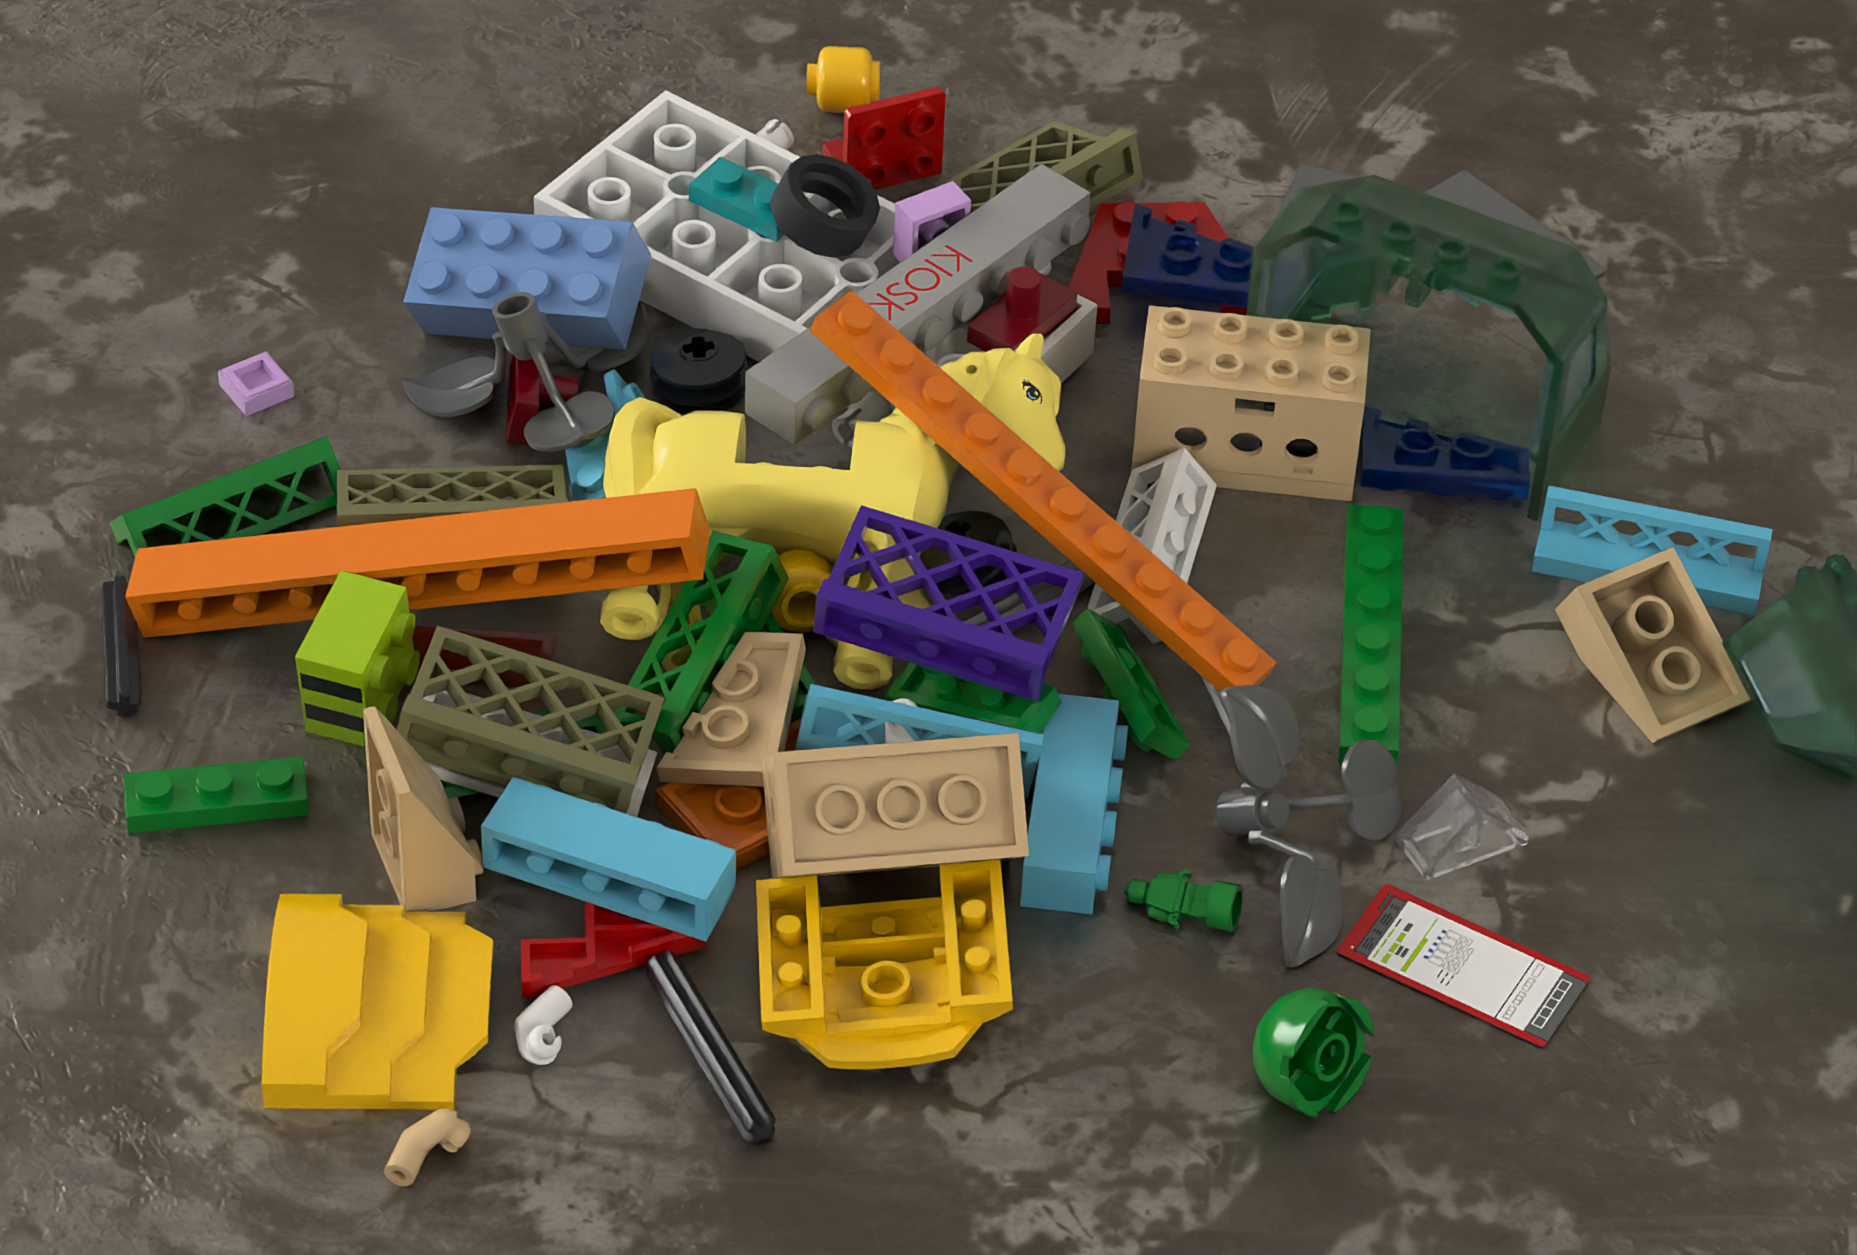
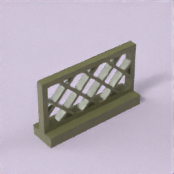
[932,121,1143,213]
[337,464,569,527]
[397,625,665,814]

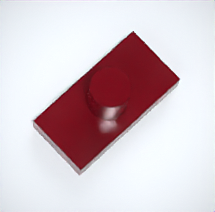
[967,267,1078,352]
[506,354,578,445]

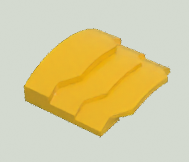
[756,860,1013,1069]
[261,894,493,1110]

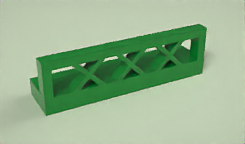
[109,436,341,558]
[613,531,789,755]

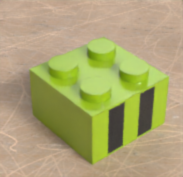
[295,570,420,747]

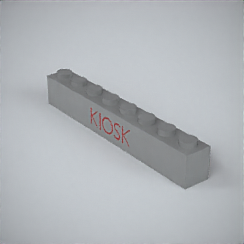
[745,163,1091,445]

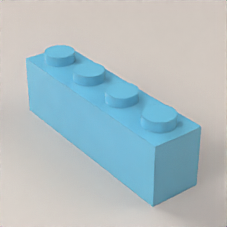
[1020,694,1128,915]
[481,777,736,942]

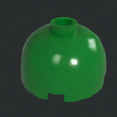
[1252,988,1374,1117]

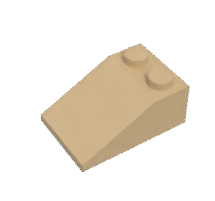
[1555,547,1753,743]
[363,706,483,912]

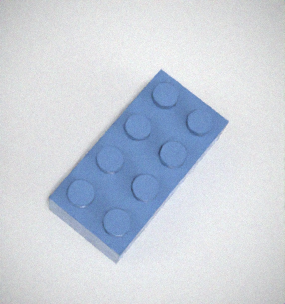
[403,207,651,350]

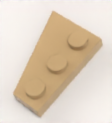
[656,632,806,787]

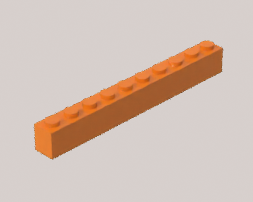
[125,488,710,638]

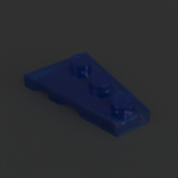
[1121,203,1288,312]
[1360,406,1530,500]

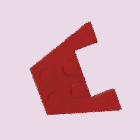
[1068,201,1271,324]
[521,901,706,998]

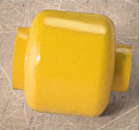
[806,46,880,114]
[771,549,833,634]

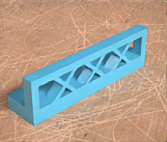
[1531,486,1773,616]
[795,684,1044,799]

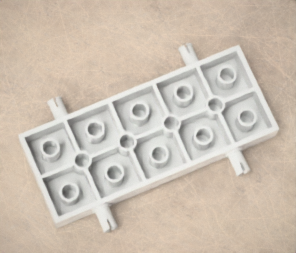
[534,90,1098,470]

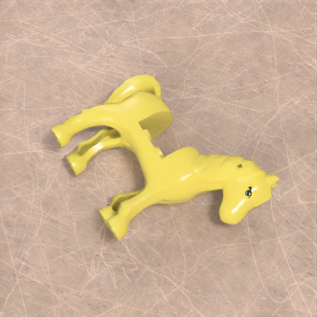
[600,334,1066,690]

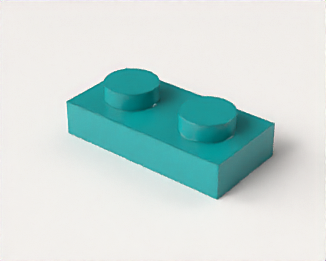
[689,157,808,242]

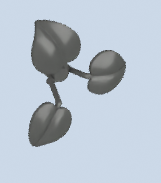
[402,292,649,452]
[1216,685,1403,967]

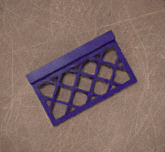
[813,505,1083,702]

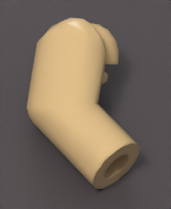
[384,1108,471,1187]

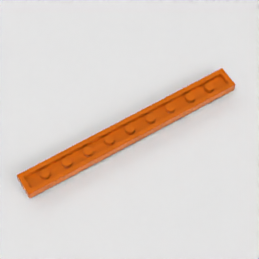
[809,290,1277,692]

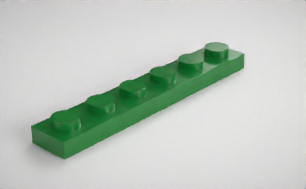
[1338,504,1403,766]

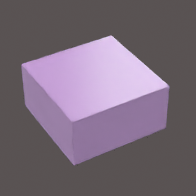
[893,181,971,263]

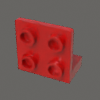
[822,87,946,190]

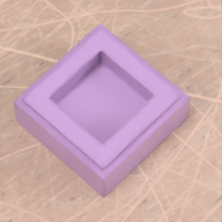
[218,351,294,416]

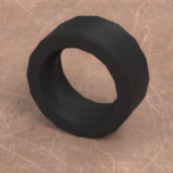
[770,154,880,258]

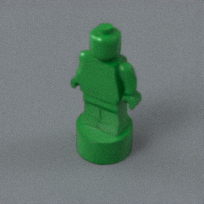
[1124,869,1243,932]

